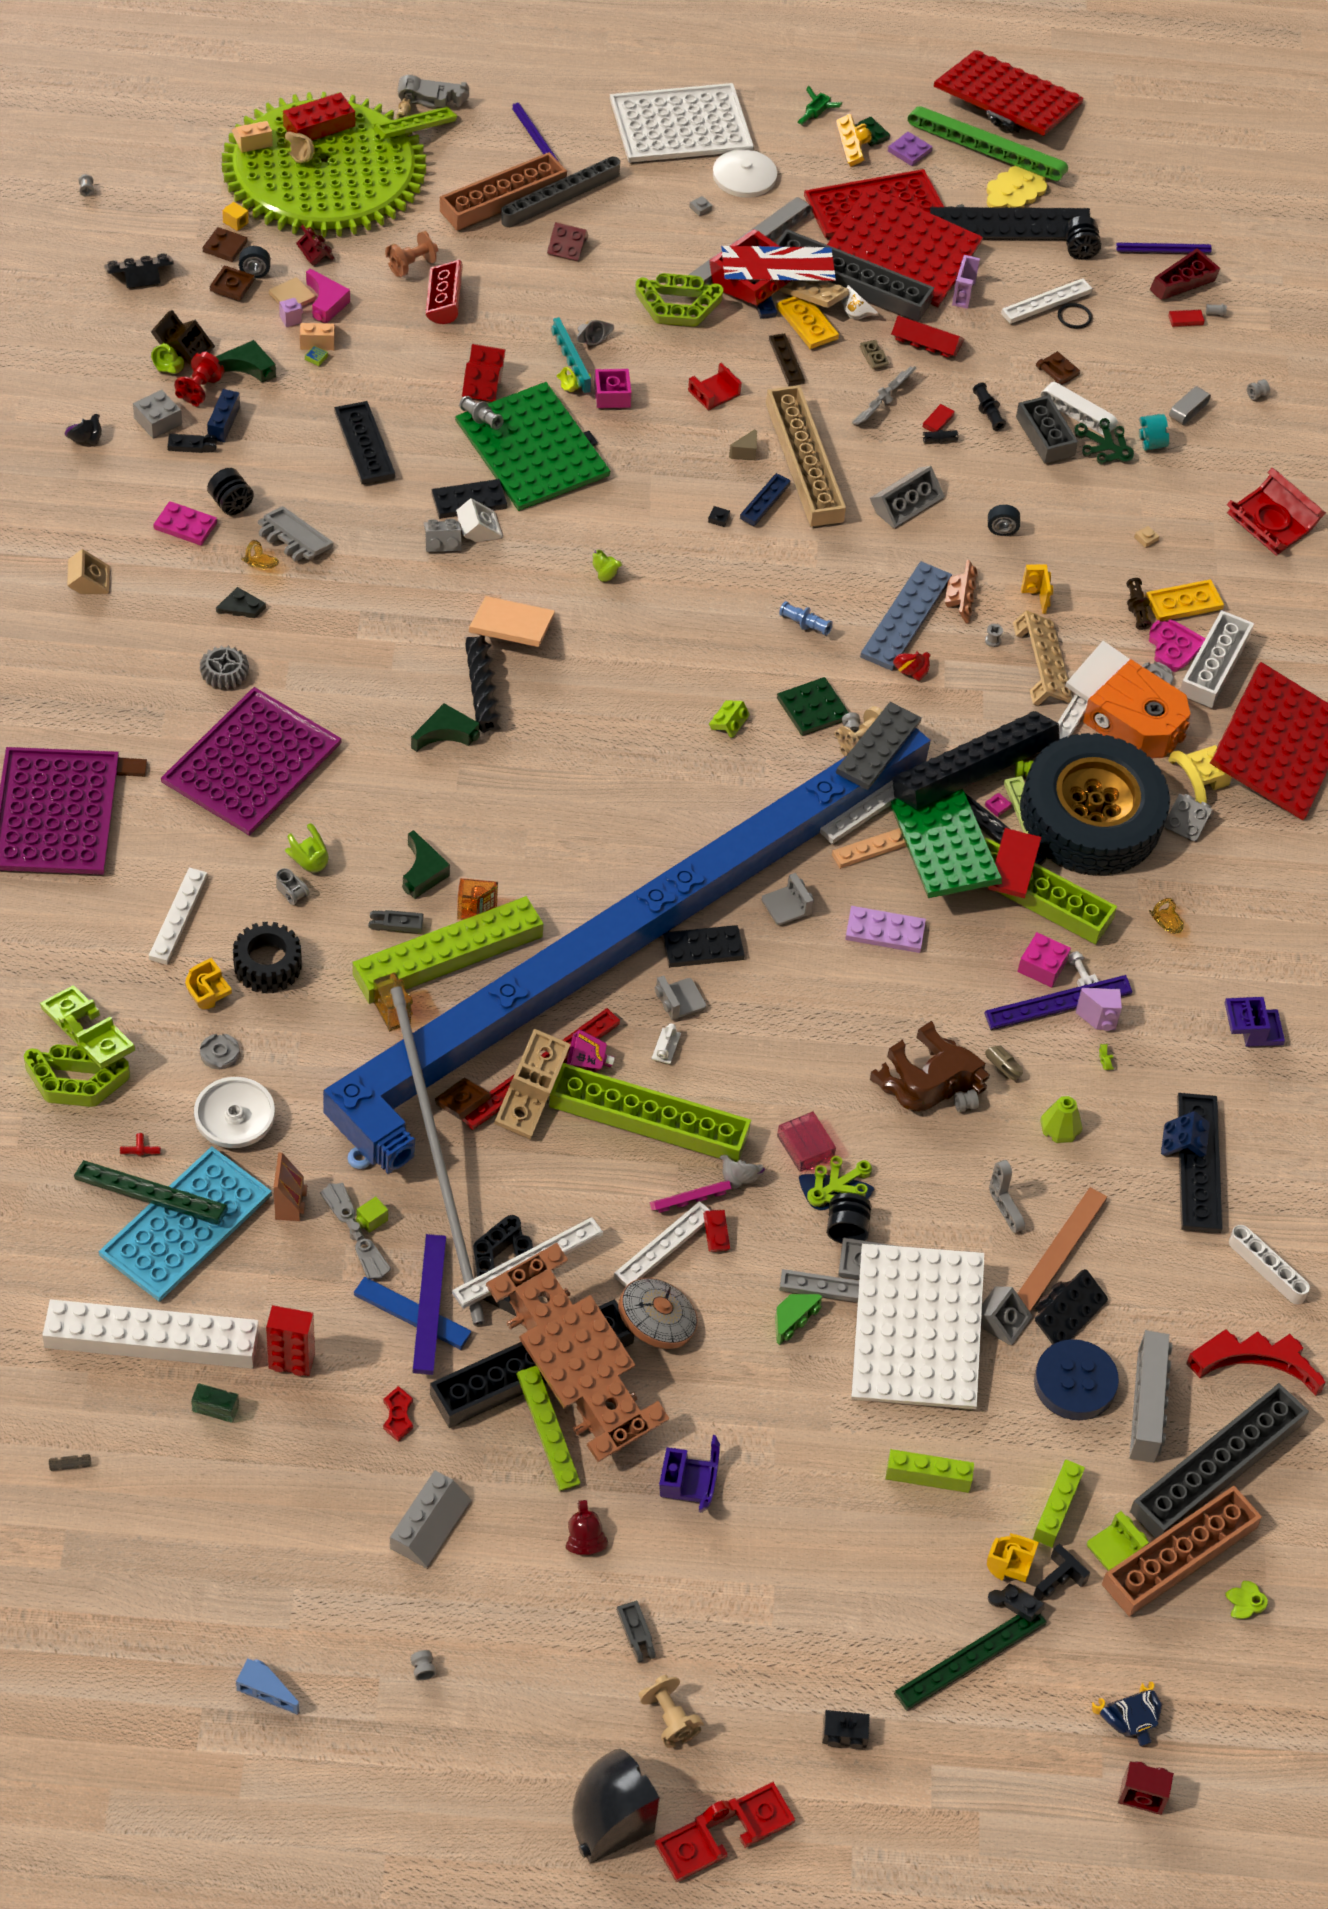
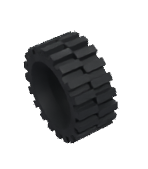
[233,921,302,994]

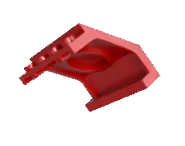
[1227,468,1326,556]

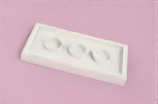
[1065,641,1130,702]

